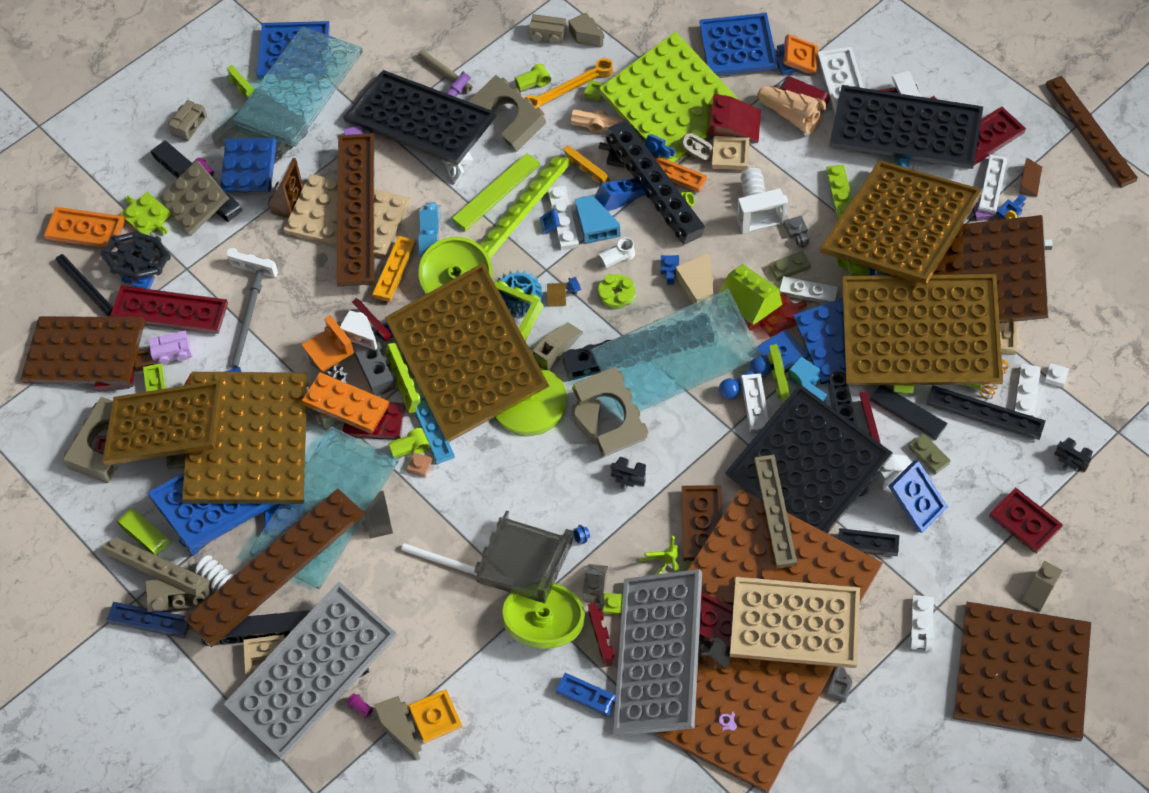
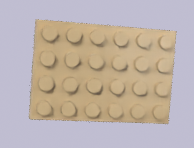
[284,174,411,258]
[730,577,860,668]

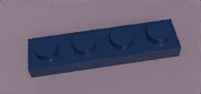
[107,602,189,638]

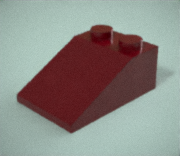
[706,94,761,143]

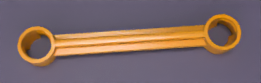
[524,58,613,109]

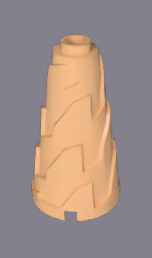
[757,86,826,134]

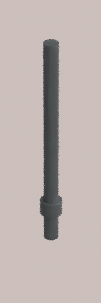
[231,270,263,368]

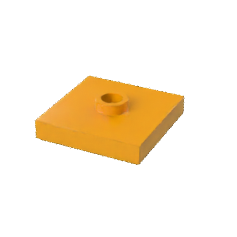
[408,689,463,744]

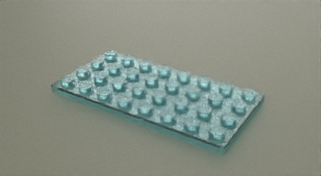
[233,26,363,147]
[591,288,761,419]
[250,426,398,590]

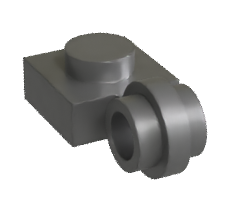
[784,216,809,248]

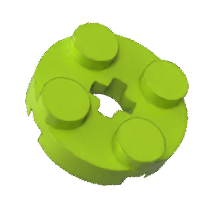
[598,274,635,309]

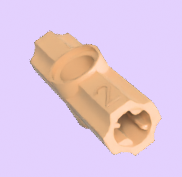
[571,109,625,133]

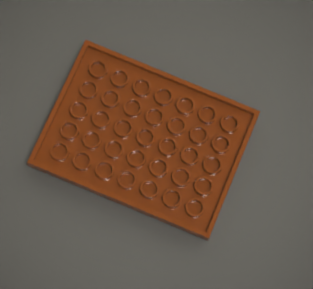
[688,488,883,607]
[655,641,835,793]

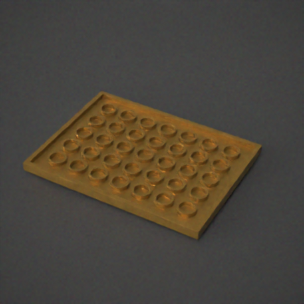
[820,160,982,285]
[385,263,550,442]
[842,274,1003,386]
[182,371,307,504]

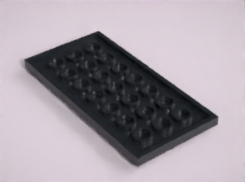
[343,70,497,165]
[829,85,984,169]

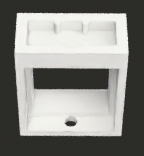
[737,188,788,234]

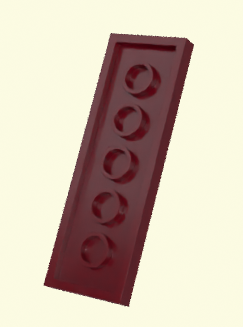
[110,285,228,334]

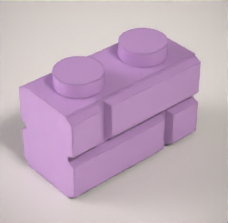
[149,330,192,365]

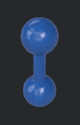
[718,356,771,400]

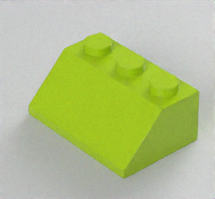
[717,263,782,325]

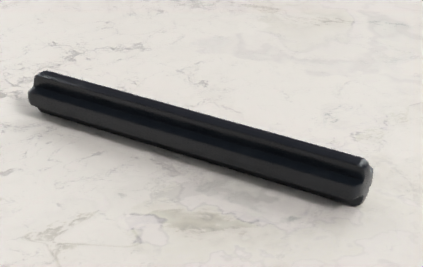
[56,254,113,316]

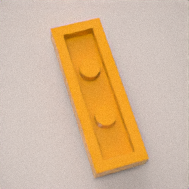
[563,144,610,183]

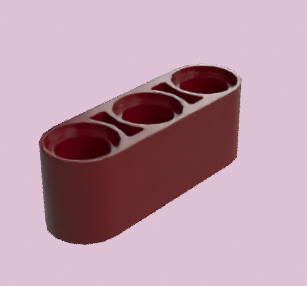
[779,76,830,113]

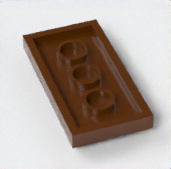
[681,485,722,561]

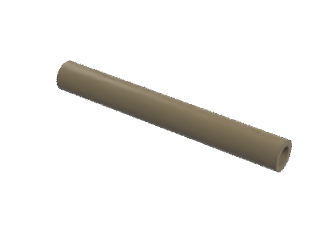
[418,50,473,93]

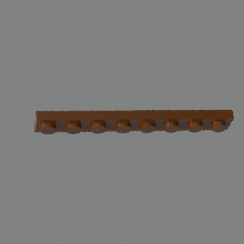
[1045,76,1138,188]

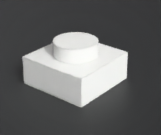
[1045,363,1069,388]

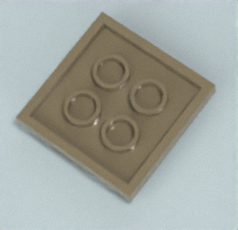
[159,160,229,236]

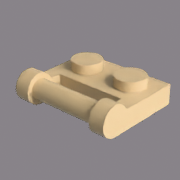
[244,635,286,677]

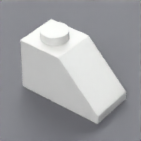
[340,310,377,350]
[875,455,911,489]

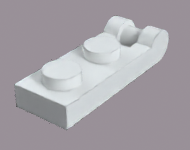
[227,248,278,278]
[910,595,934,651]

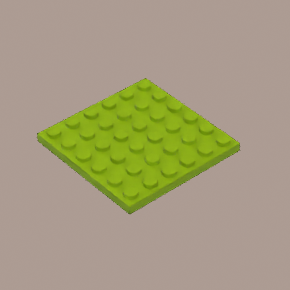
[598,31,739,163]

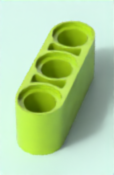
[116,507,170,556]

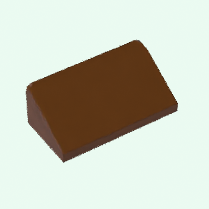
[1019,158,1042,197]

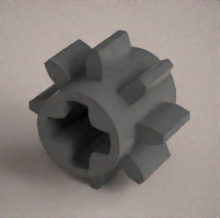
[324,365,348,383]

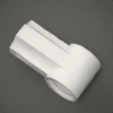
[598,237,635,269]

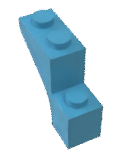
[418,202,441,257]
[789,357,827,403]

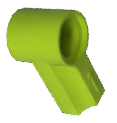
[514,63,552,91]
[388,428,430,459]

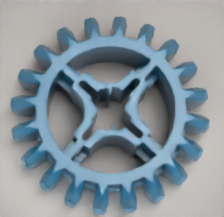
[497,269,543,317]

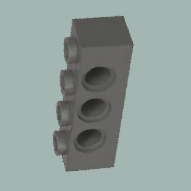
[351,327,397,396]

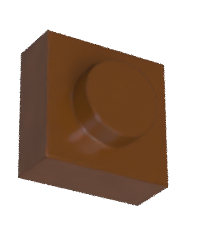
[135,348,155,371]

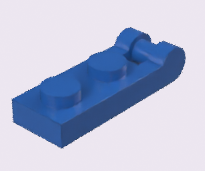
[556,672,616,717]

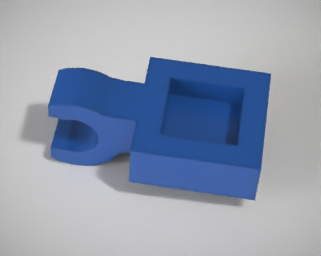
[776,44,798,76]
[645,134,675,158]
[996,194,1027,219]
[661,255,679,285]
[119,275,155,289]

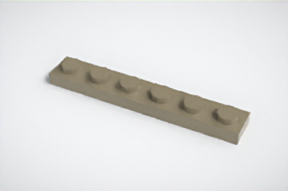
[754,455,797,569]
[102,537,209,596]

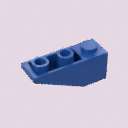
[594,178,645,210]

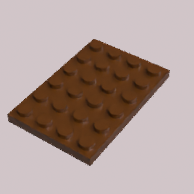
[20,316,145,385]

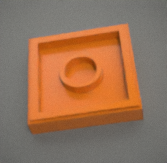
[783,34,818,76]

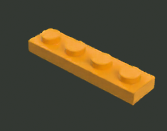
[373,236,416,303]

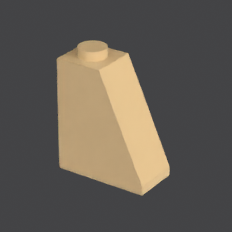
[675,253,713,310]

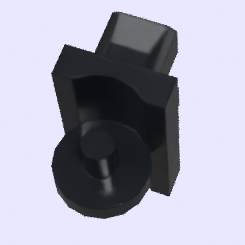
[1054,437,1093,472]
[610,456,646,491]

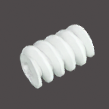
[741,168,765,197]
[195,555,234,593]

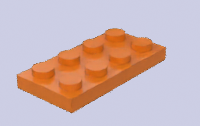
[44,207,125,250]
[302,372,389,434]

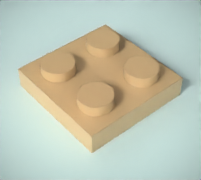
[712,136,749,170]

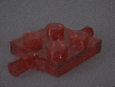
[747,292,807,337]

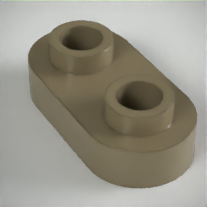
[680,133,713,160]

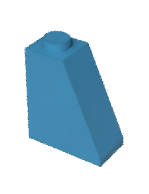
[575,195,621,244]

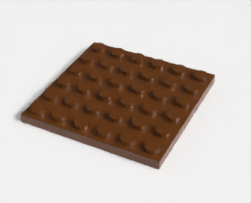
[932,215,1049,323]
[953,601,1091,741]

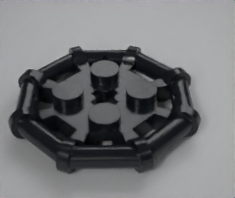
[100,230,171,281]

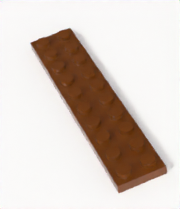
[337,133,375,287]
[184,488,365,648]

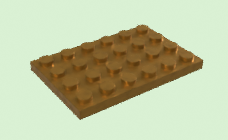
[103,380,224,465]

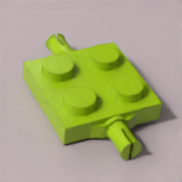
[120,191,172,235]

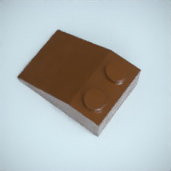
[268,158,304,218]

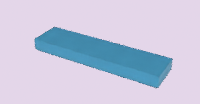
[415,395,455,465]

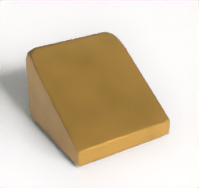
[547,283,566,306]

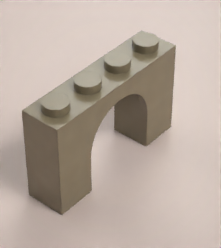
[468,75,547,152]
[572,366,648,458]
[63,397,118,483]

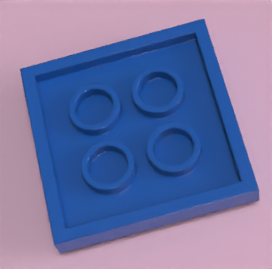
[220,138,276,192]

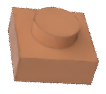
[407,453,433,478]

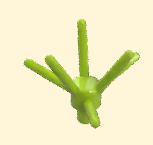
[638,536,681,574]

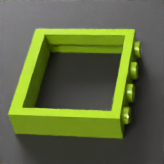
[494,280,544,341]

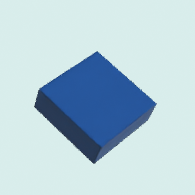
[540,209,560,234]

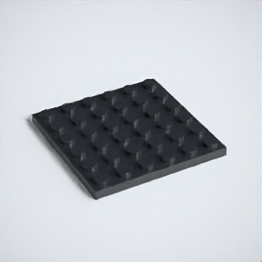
[725,384,893,534]

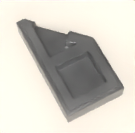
[826,666,853,703]

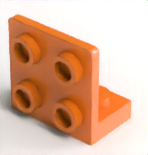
[302,315,354,372]

